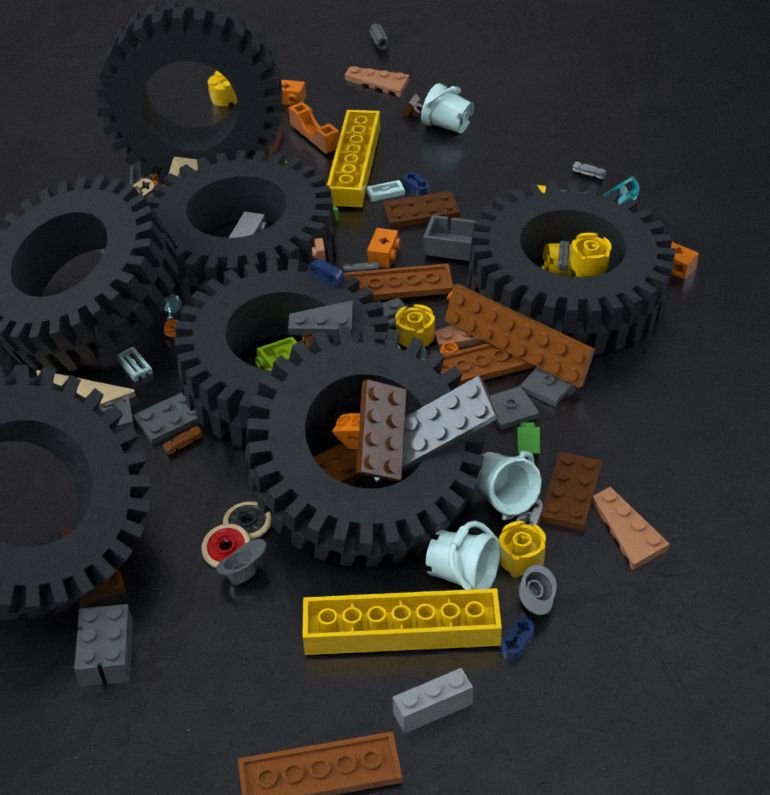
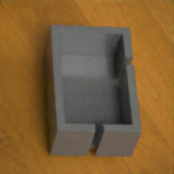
[423,215,475,261]
[74,604,133,687]

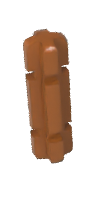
[163,426,202,455]

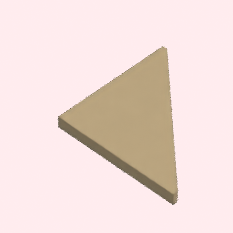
[36,370,136,409]

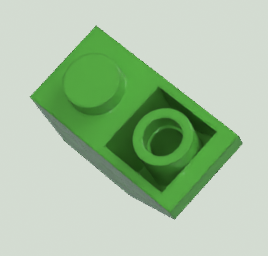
[516,422,540,454]

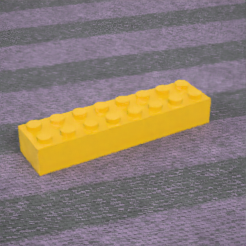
[327,110,381,208]
[303,588,502,655]

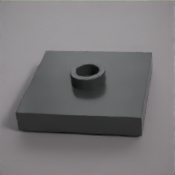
[520,367,574,407]
[490,386,539,430]

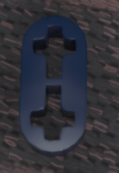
[403,172,430,196]
[308,259,345,288]
[500,618,534,661]

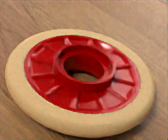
[201,524,251,568]

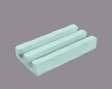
[367,180,405,202]
[116,347,153,382]

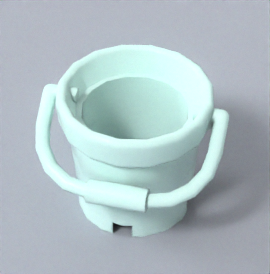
[421,83,474,133]
[474,451,542,520]
[426,521,500,590]

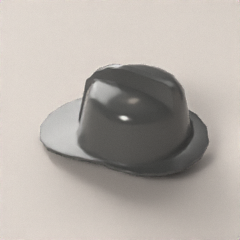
[216,539,267,586]
[518,565,557,615]

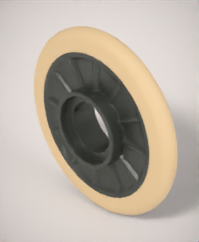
[223,501,272,540]

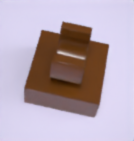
[402,94,423,117]

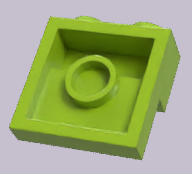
[255,337,297,371]

